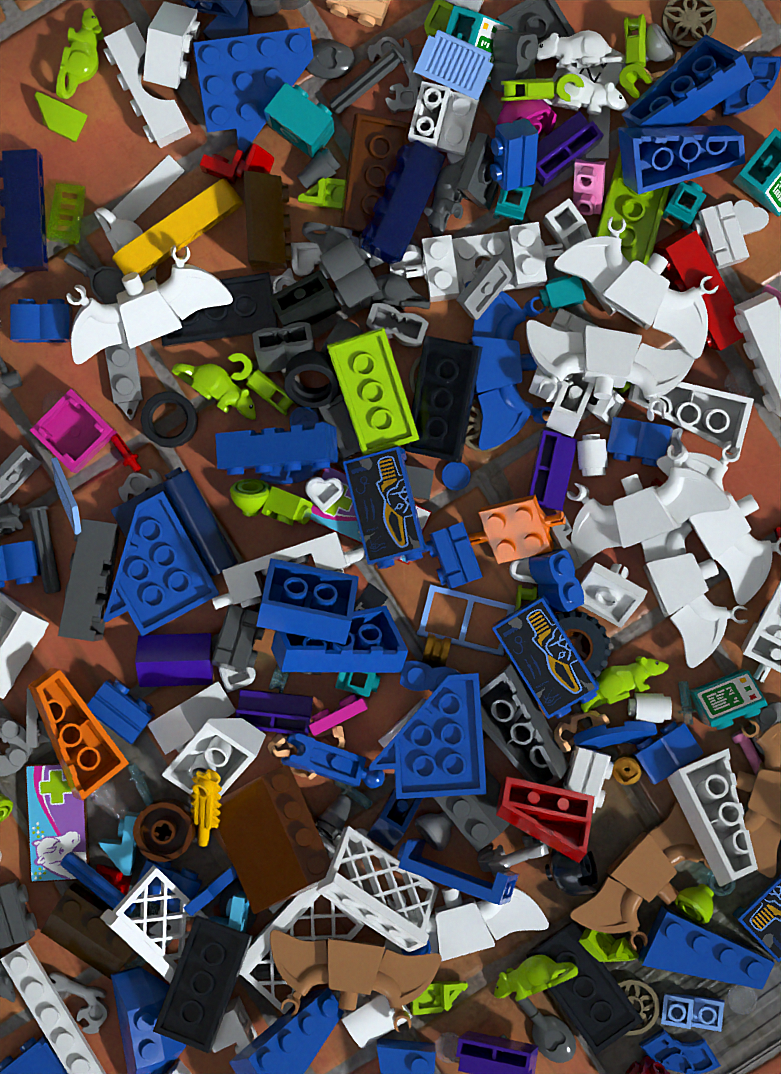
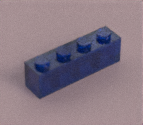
[361,140,446,265]
[0,149,48,273]

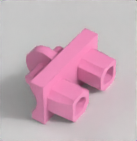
[573,159,606,215]

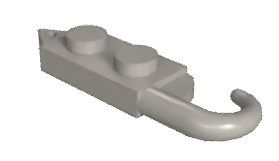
[105,329,144,420]

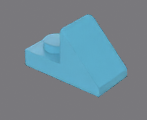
[98,812,140,876]
[209,891,250,933]

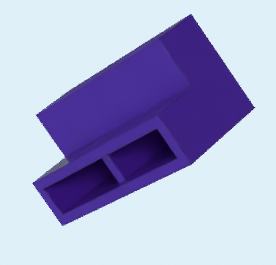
[535,111,604,187]
[527,430,578,511]
[135,633,214,687]
[235,689,314,736]
[456,1031,539,1074]

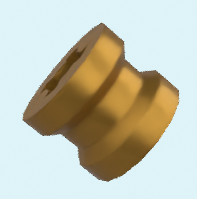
[422,633,451,666]

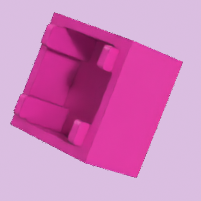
[29,389,118,473]

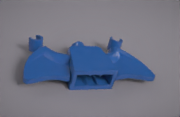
[465,281,552,451]

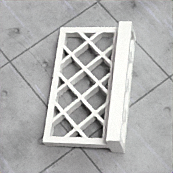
[316,826,439,953]
[100,865,209,984]
[239,887,364,1014]

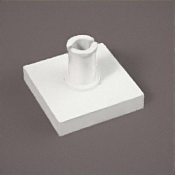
[580,562,647,628]

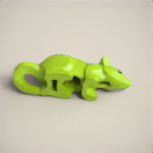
[56,8,104,99]
[171,363,256,420]
[581,656,669,713]
[494,954,578,1002]

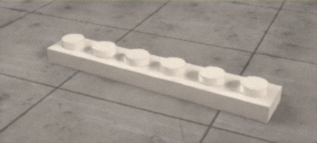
[0,942,106,1074]

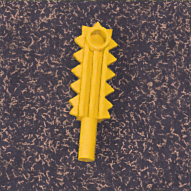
[190,769,222,847]

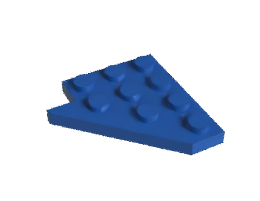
[193,27,314,153]
[103,491,220,636]
[369,673,487,799]

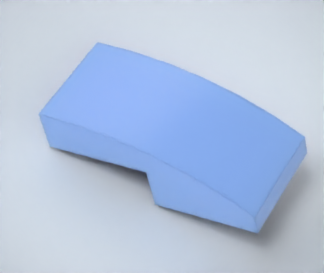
[661,994,725,1032]

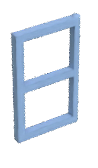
[417,585,515,657]

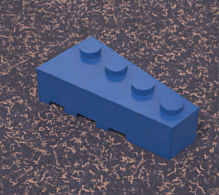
[621,34,755,128]
[618,125,745,194]
[215,422,338,475]
[271,606,408,673]
[638,905,775,990]
[229,987,344,1074]
[377,1038,436,1074]

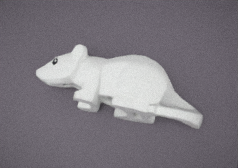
[536,30,626,69]
[543,73,629,116]
[94,207,157,283]

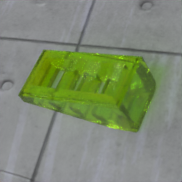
[47,183,86,245]

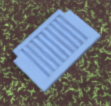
[413,30,494,100]
[51,457,81,535]

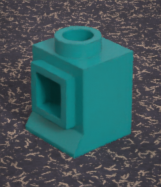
[662,181,707,229]
[493,186,532,225]
[539,275,586,313]
[335,672,381,697]

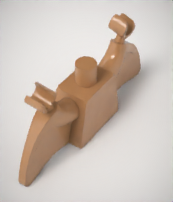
[735,717,781,878]
[569,799,711,950]
[270,929,442,1032]

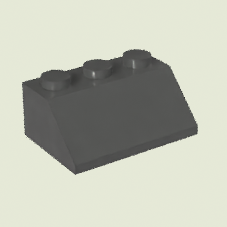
[433,766,510,852]

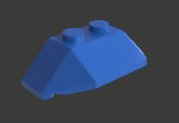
[111,966,186,1074]

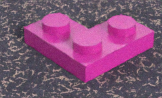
[308,693,368,736]

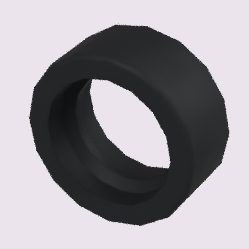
[284,351,340,408]
[140,391,198,448]

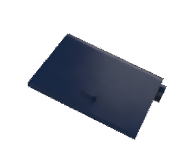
[111,467,238,576]

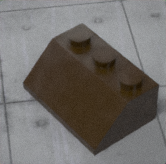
[244,171,292,271]
[41,882,147,980]

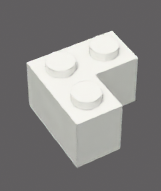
[143,1,201,89]
[529,367,595,437]
[147,681,236,755]

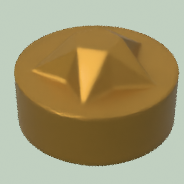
[612,754,643,785]

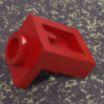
[199,149,245,184]

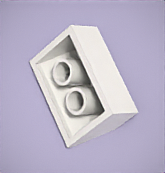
[0,591,49,699]
[162,718,266,796]

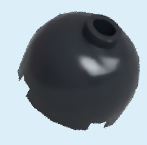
[545,849,598,896]

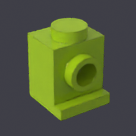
[261,486,314,526]

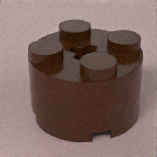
[133,798,196,862]

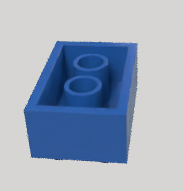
[256,558,359,645]

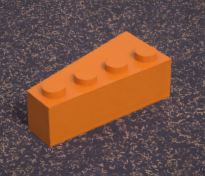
[28,668,129,801]

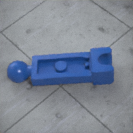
[281,733,385,789]

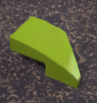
[424,0,454,37]
[34,91,88,142]
[298,178,345,210]
[579,927,639,962]
[410,981,468,1015]

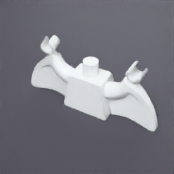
[554,216,719,359]
[66,245,233,364]
[526,320,695,421]
[656,441,781,605]
[567,444,731,564]
[640,519,748,668]
[384,867,549,961]

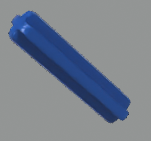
[60,852,136,916]

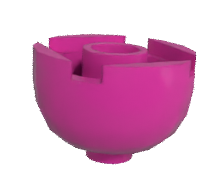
[497,95,557,142]

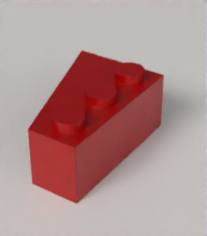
[496,777,595,863]

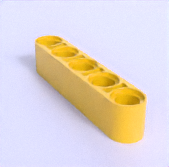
[112,178,244,278]

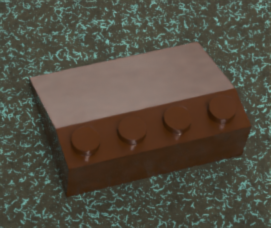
[217,765,331,914]

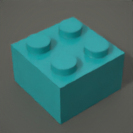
[264,82,335,159]

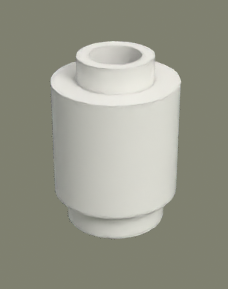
[577,434,608,477]
[628,693,672,723]

